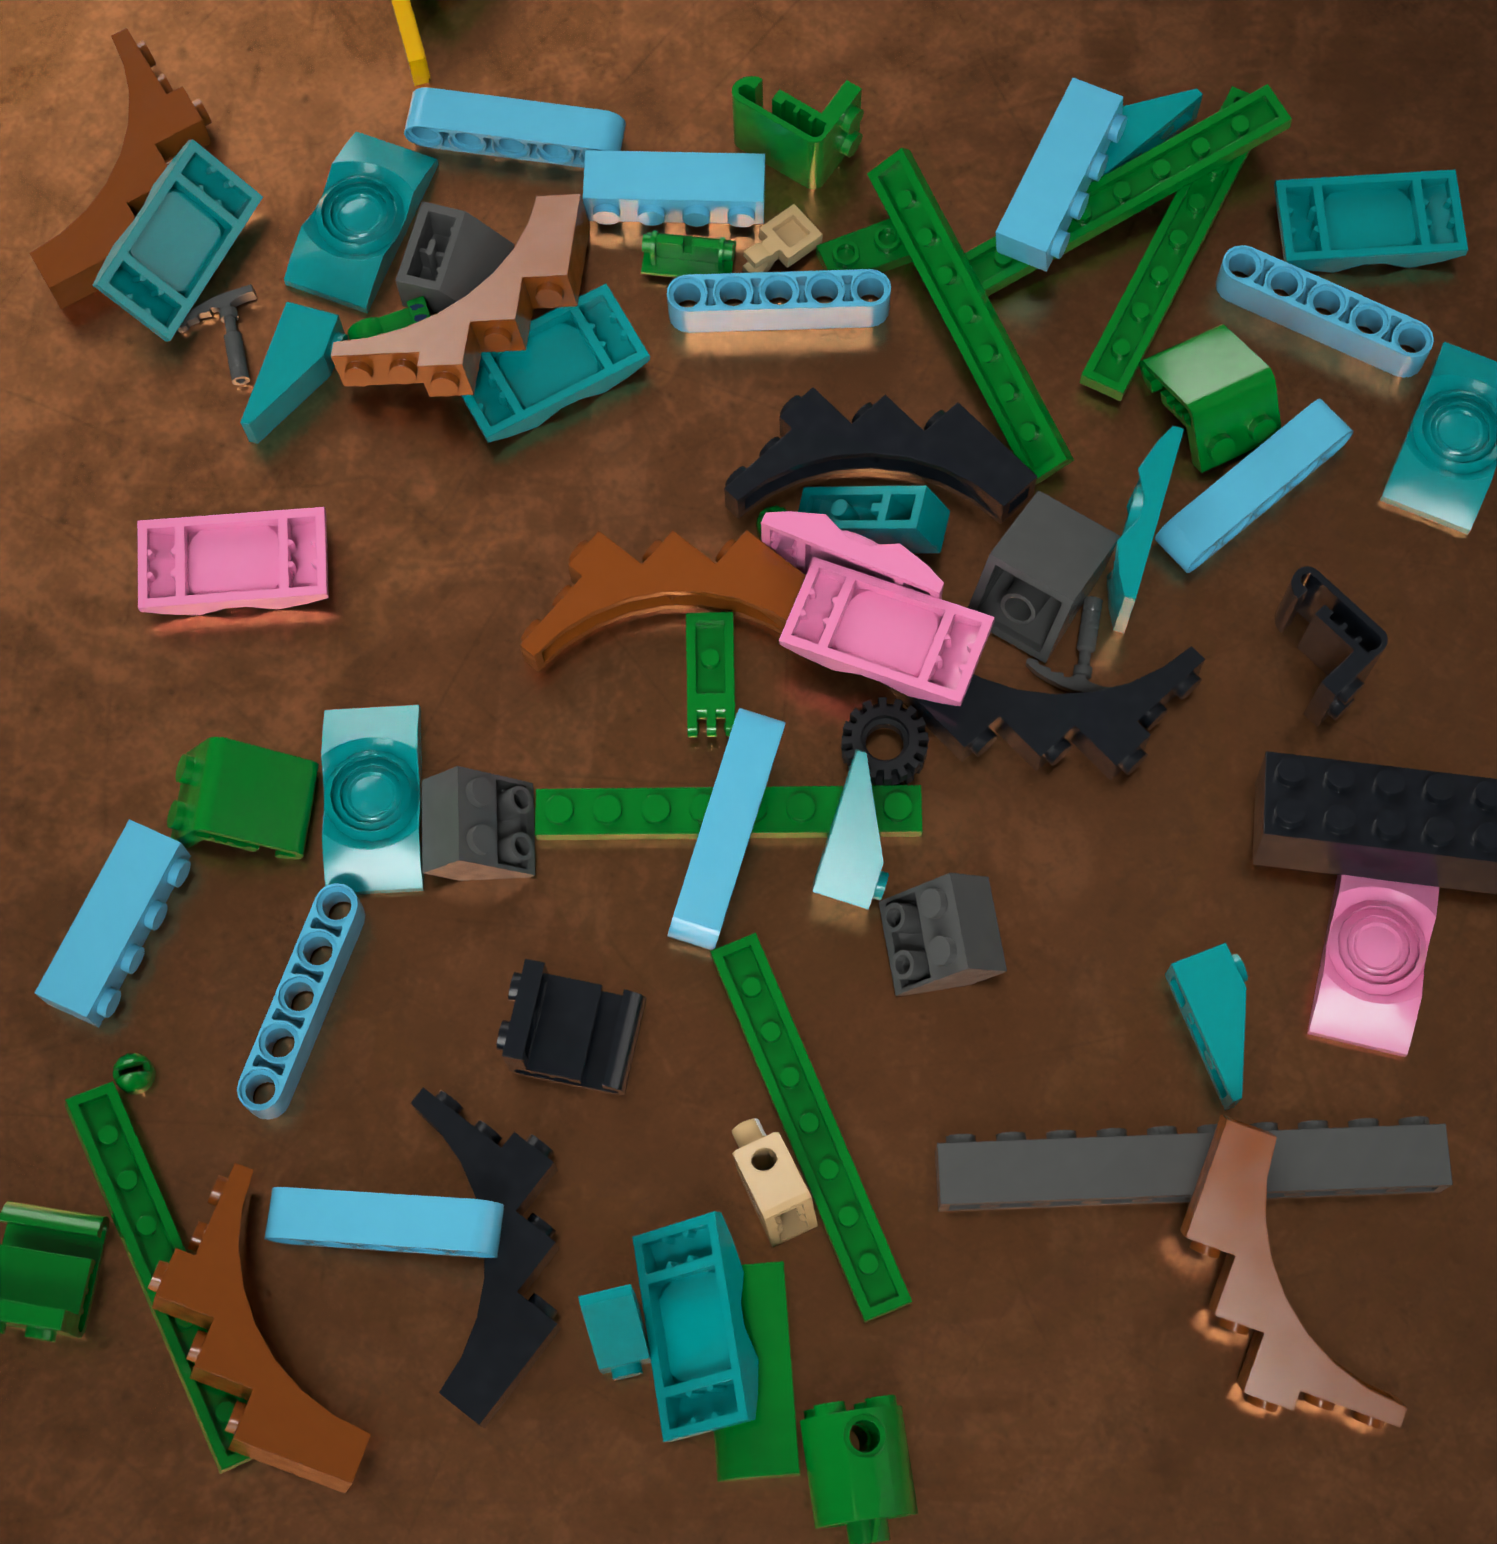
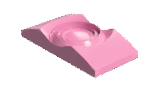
[137,507,329,616]
[761,511,944,599]
[779,557,995,707]
[1307,875,1440,1057]

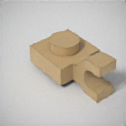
[742,204,823,273]

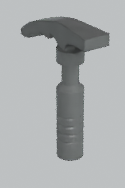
[178,284,257,385]
[1026,596,1111,693]

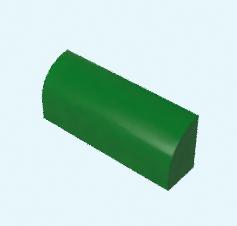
[714,1261,800,1482]

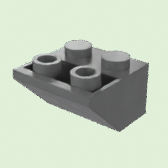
[395,201,515,314]
[422,766,535,881]
[879,873,1007,996]

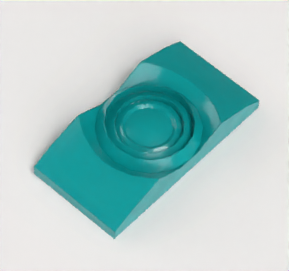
[284,131,439,314]
[92,139,263,342]
[1274,169,1468,273]
[461,283,650,443]
[1380,342,1497,535]
[1107,426,1184,633]
[321,705,424,895]
[632,1211,759,1442]

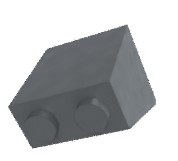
[968,490,1120,663]

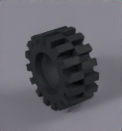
[841,697,929,786]

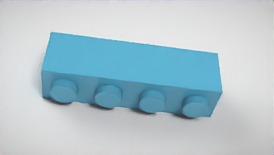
[995,78,1127,272]
[582,150,766,227]
[35,819,191,1028]

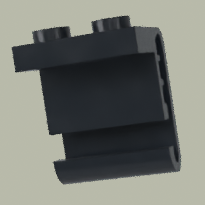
[1275,566,1388,727]
[497,959,647,1095]

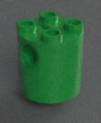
[800,1395,918,1544]

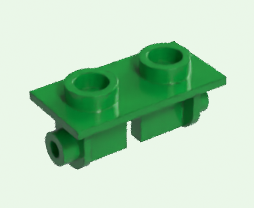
[641,230,736,278]

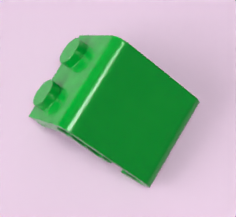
[732,76,864,189]
[1139,324,1282,473]
[167,737,319,859]
[0,1201,109,1343]

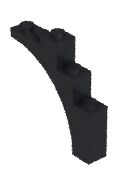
[724,387,1037,525]
[883,646,1205,780]
[411,1087,561,1428]

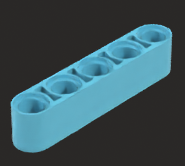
[404,87,626,168]
[1216,245,1434,378]
[667,269,891,333]
[1155,399,1354,573]
[667,708,786,950]
[237,883,366,1120]
[264,1187,504,1258]

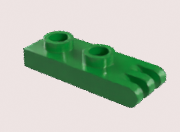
[816,218,913,273]
[686,612,736,738]

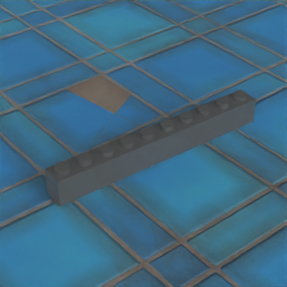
[935,1116,1453,1212]

